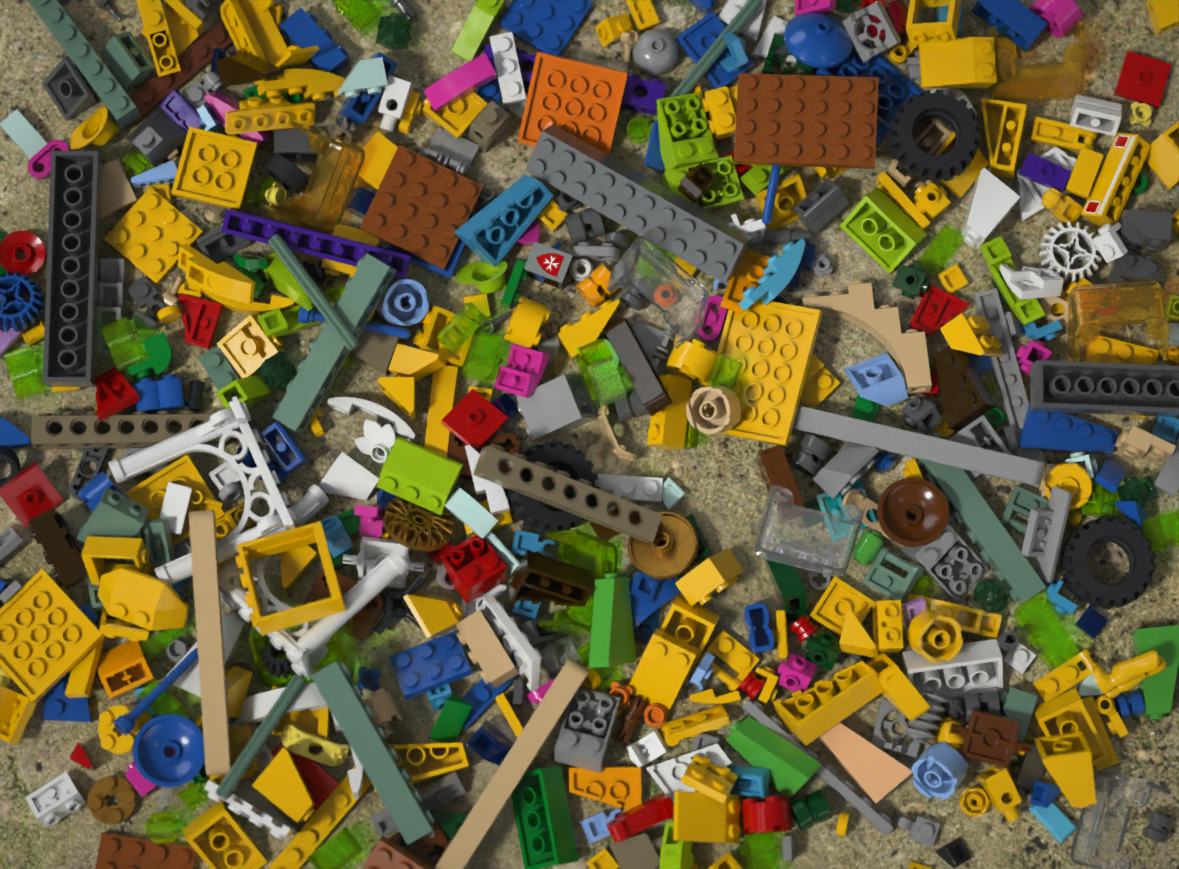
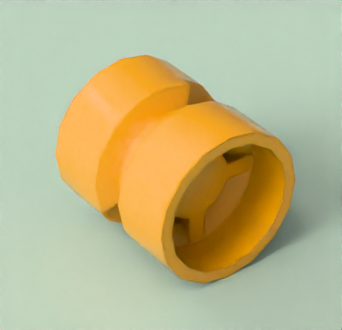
[576,264,620,309]

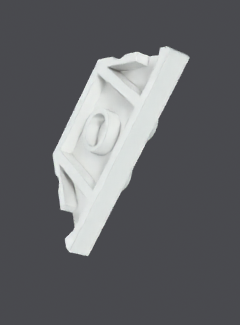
[1015,147,1098,221]

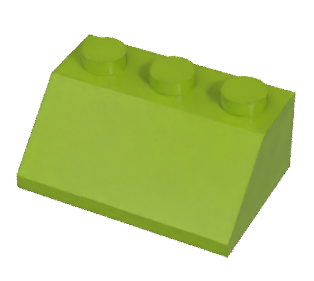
[840,187,927,274]
[376,436,463,515]

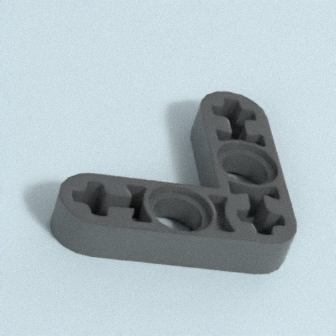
[50,426,110,501]

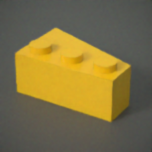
[981,98,1027,179]

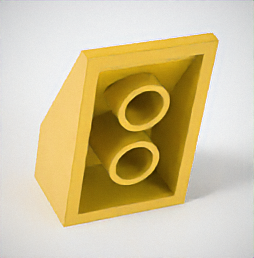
[918,37,997,89]
[660,595,720,684]
[629,628,699,713]
[1033,688,1110,766]
[673,791,741,844]
[183,800,268,869]

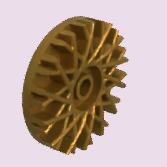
[382,496,454,551]
[628,511,700,582]

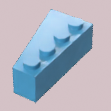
[454,175,554,267]

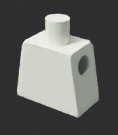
[378,75,415,132]

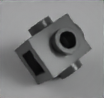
[901,395,943,435]

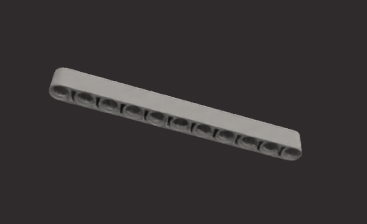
[792,405,1045,487]

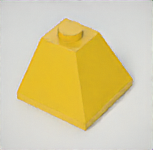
[403,592,464,638]

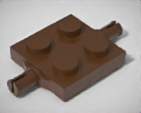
[949,708,1032,768]

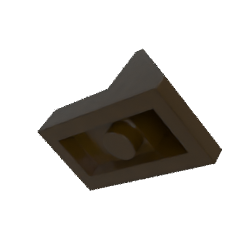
[678,163,718,203]

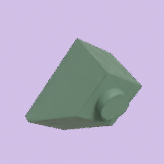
[999,687,1038,742]

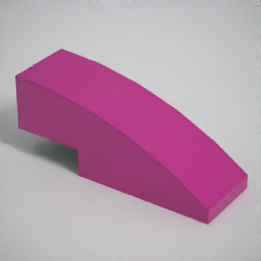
[424,53,496,112]
[204,91,272,146]

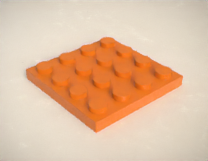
[517,51,628,155]

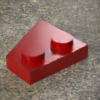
[908,285,970,337]
[95,367,140,422]

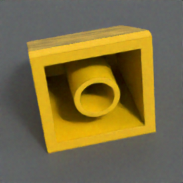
[1034,731,1096,808]
[252,748,315,823]

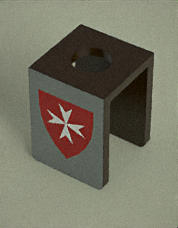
[524,242,573,290]

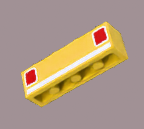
[1081,133,1151,226]

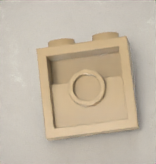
[1114,425,1176,462]

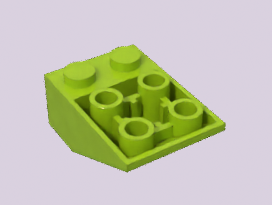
[657,93,718,171]
[661,155,744,212]

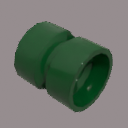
[790,789,832,832]

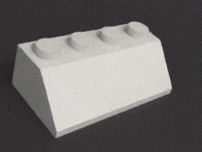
[902,639,1003,700]

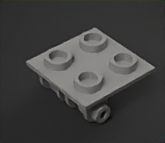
[421,127,480,176]
[619,320,678,376]

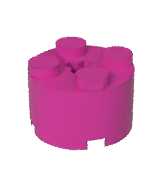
[1030,0,1085,39]

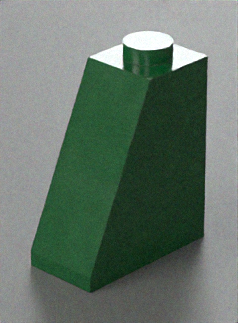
[764,546,810,623]

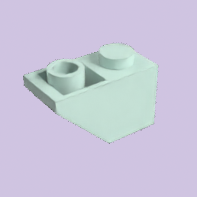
[337,57,388,98]

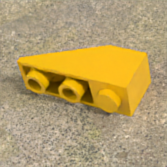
[558,299,620,362]
[867,653,930,722]

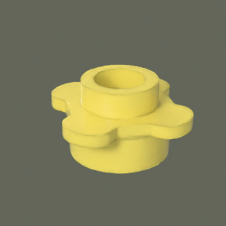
[1128,102,1153,127]
[265,182,287,210]

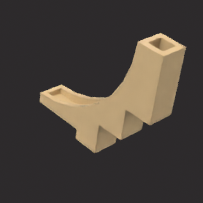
[801,281,932,394]

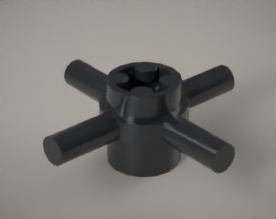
[372,575,426,635]

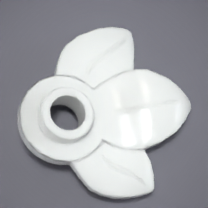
[354,419,396,463]

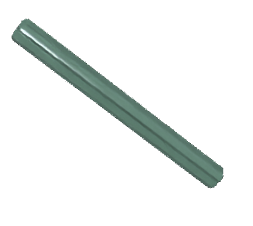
[670,0,762,97]
[268,234,359,350]
[216,674,306,800]

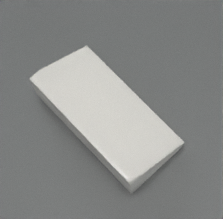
[159,482,192,535]

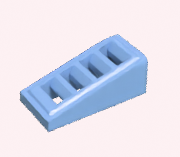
[130,160,177,189]

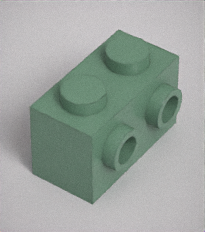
[101,31,156,88]

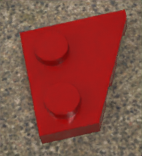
[179,294,224,350]

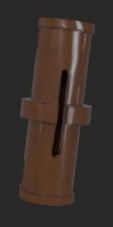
[615,696,648,746]

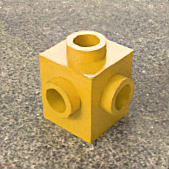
[912,182,951,222]

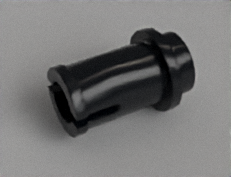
[186,381,205,411]

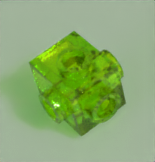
[1082,481,1117,517]

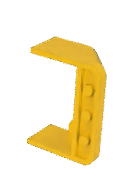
[220,0,319,85]

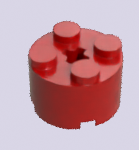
[742,796,792,834]

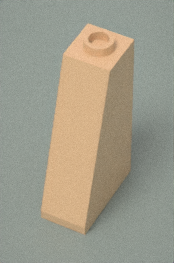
[818,722,911,805]

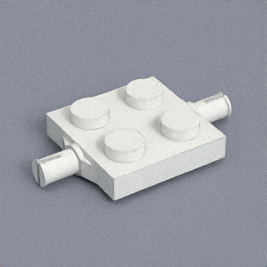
[343,536,424,589]

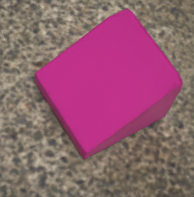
[515,222,539,246]

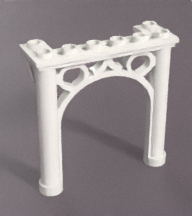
[108,396,299,587]
[219,484,409,680]

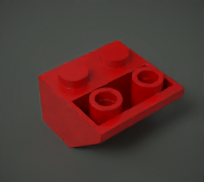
[441,534,507,603]

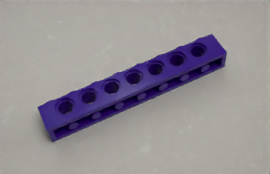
[484,45,667,117]
[221,208,412,279]

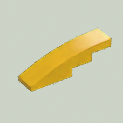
[424,365,458,457]

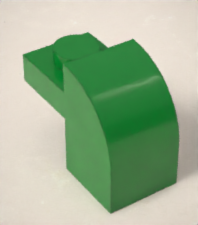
[127,332,174,380]

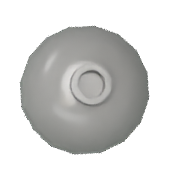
[632,29,679,77]

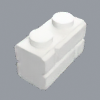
[1070,94,1122,136]

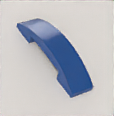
[631,575,682,632]

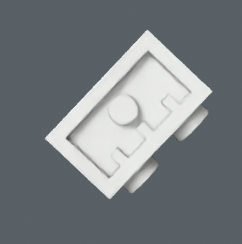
[730,214,766,244]
[25,771,86,828]

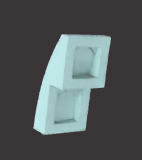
[0,109,47,159]
[444,488,498,539]

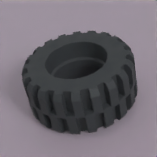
[888,89,981,184]
[504,441,599,534]
[1061,516,1156,609]

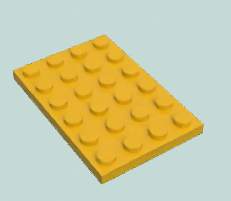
[708,299,823,447]

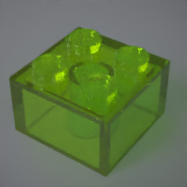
[575,338,627,407]

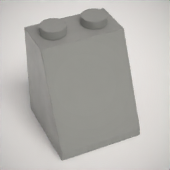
[516,374,598,440]

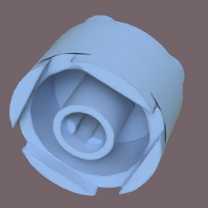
[375,278,429,326]
[911,741,969,800]

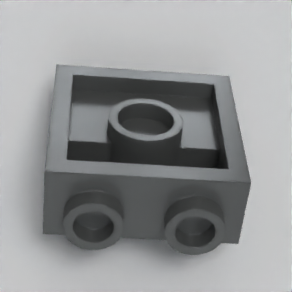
[1104,249,1162,311]

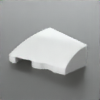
[1000,264,1064,300]
[318,452,379,501]

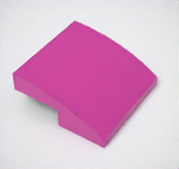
[494,344,550,398]

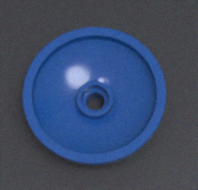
[784,12,853,68]
[133,714,205,787]

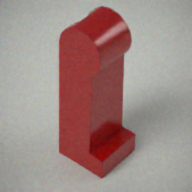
[606,792,674,843]

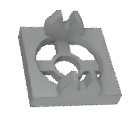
[842,0,901,63]
[870,699,920,758]

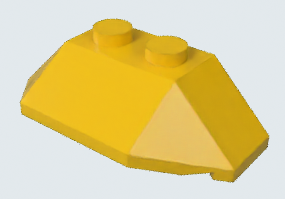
[98,566,189,631]

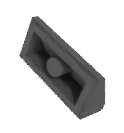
[1014,740,1046,792]

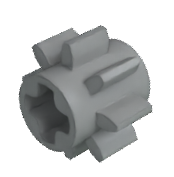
[328,117,357,146]

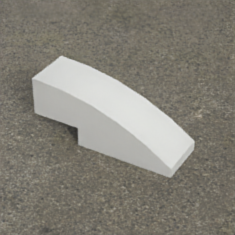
[465,445,510,515]

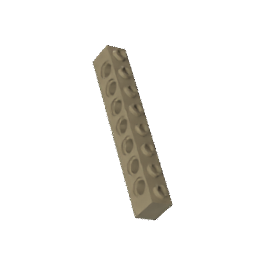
[31,411,222,449]
[473,444,662,543]

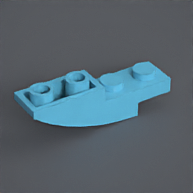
[738,238,805,311]

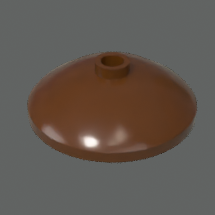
[877,478,949,547]

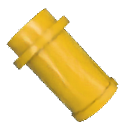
[22,321,45,347]

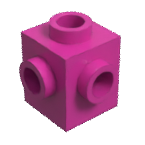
[1016,340,1052,375]
[777,653,817,692]

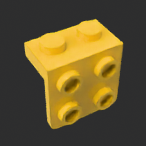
[142,0,205,57]
[321,224,380,279]
[0,685,37,746]

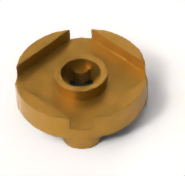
[87,776,137,824]

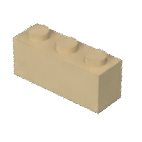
[455,609,519,689]

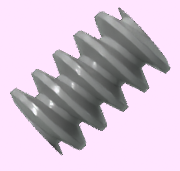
[905,693,949,746]

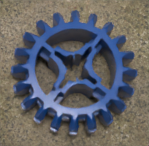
[0,271,44,333]

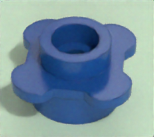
[357,667,381,692]

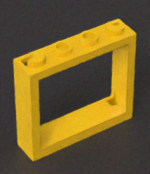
[235,521,346,635]

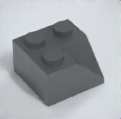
[1116,209,1172,253]

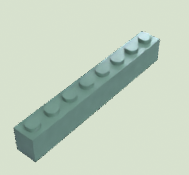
[27,0,141,129]
[272,253,397,433]
[911,432,1046,605]
[311,659,436,845]

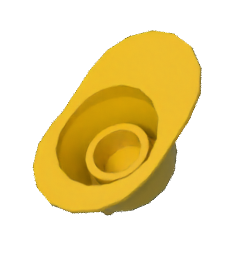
[69,107,119,151]

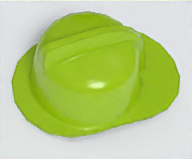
[455,260,508,294]

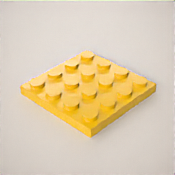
[0,568,105,703]

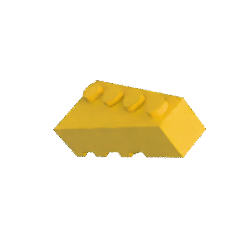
[773,661,883,745]
[374,743,469,793]

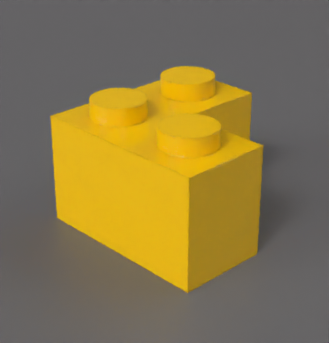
[675,548,744,606]

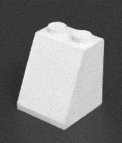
[961,168,1020,249]

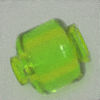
[145,811,181,844]

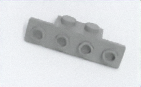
[1021,486,1072,583]

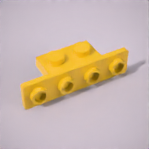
[225,95,315,135]

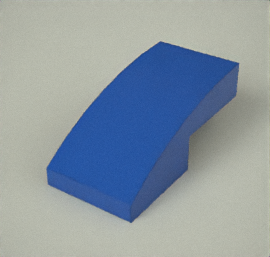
[1094,456,1127,493]

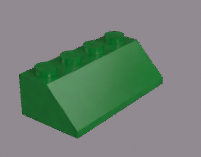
[511,766,579,869]

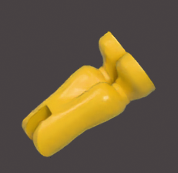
[1092,650,1167,699]

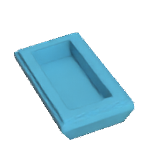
[1028,801,1078,844]

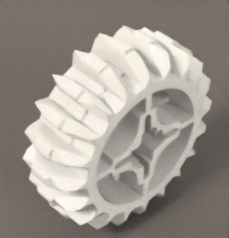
[1039,221,1102,283]

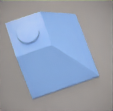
[844,352,908,407]

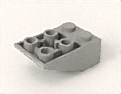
[902,523,988,603]
[555,687,620,773]

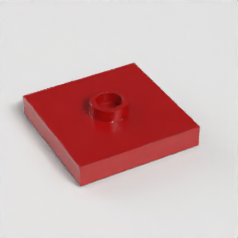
[1113,50,1171,109]
[441,389,508,452]
[0,462,64,528]

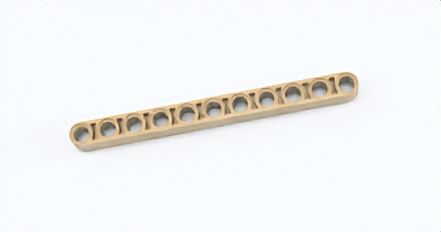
[189,510,232,776]
[434,658,590,869]

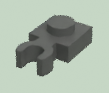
[126,275,165,319]

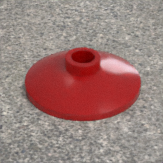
[0,231,46,277]

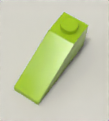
[451,0,506,62]
[263,252,312,311]

